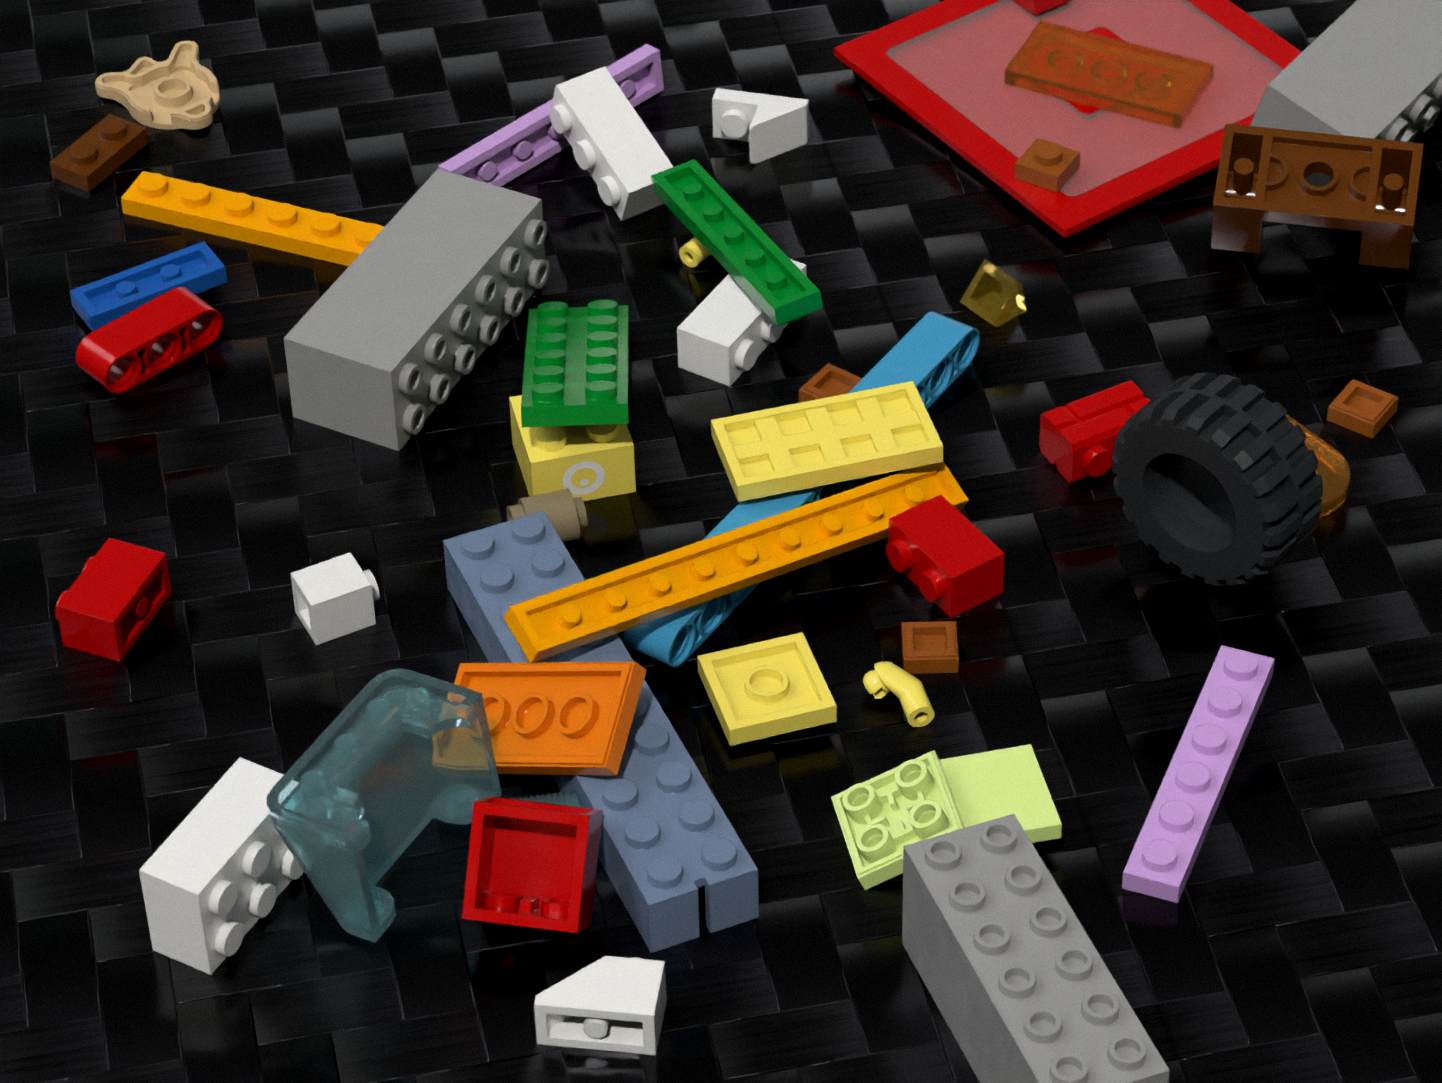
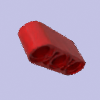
[75,287,223,394]

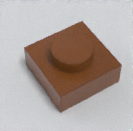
[1015,138,1080,193]

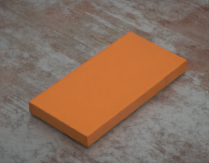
[430,662,647,776]

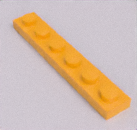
[121,171,384,266]

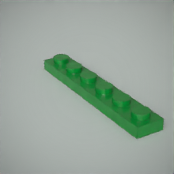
[651,159,823,326]

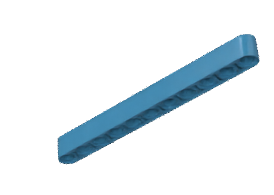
[624,311,980,668]

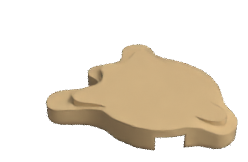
[95,41,220,130]

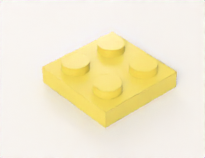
[697,632,837,746]

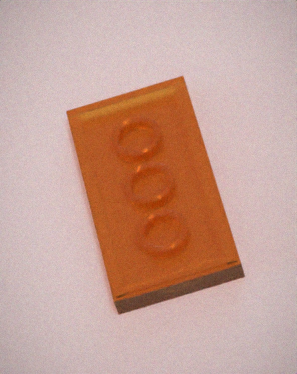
[1004,20,1214,129]

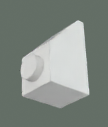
[534,956,667,1055]

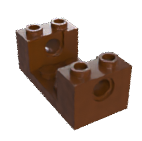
[1211,123,1424,270]

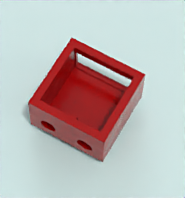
[462,796,603,933]

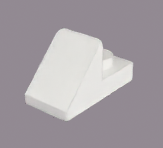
[712,88,809,164]

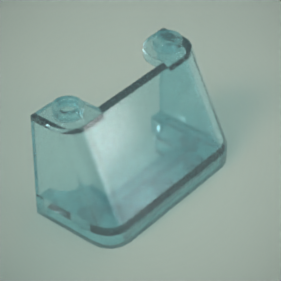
[267,669,502,943]

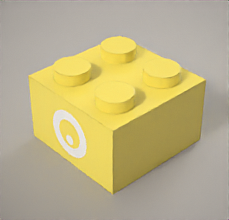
[509,395,636,501]

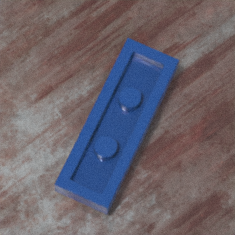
[70,241,227,332]

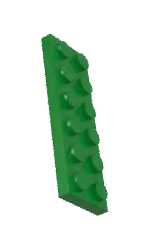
[521,300,629,427]

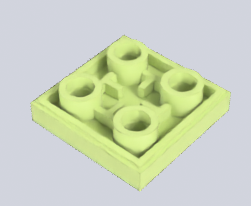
[940,744,1062,844]
[831,750,965,890]

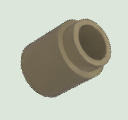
[506,488,588,543]

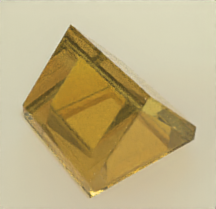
[960,259,1026,327]

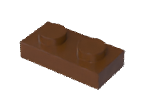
[50,114,148,192]

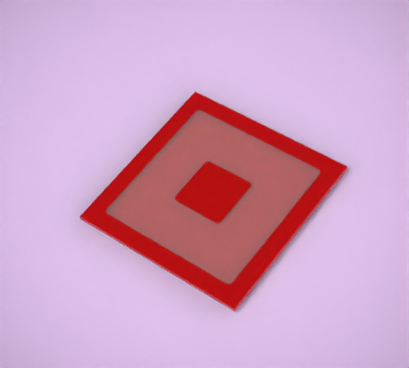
[834,0,1302,238]

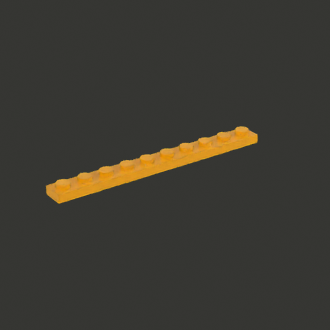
[503,461,969,663]

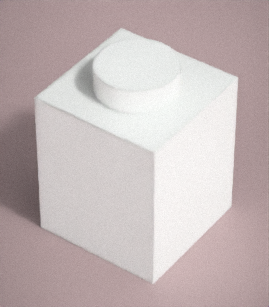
[290,552,380,645]

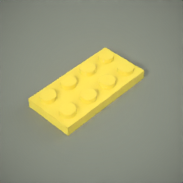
[711,381,943,502]

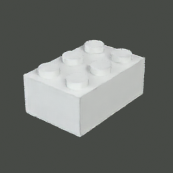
[139,757,309,975]

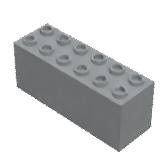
[1250,0,1442,186]
[283,169,549,451]
[902,814,1169,1083]

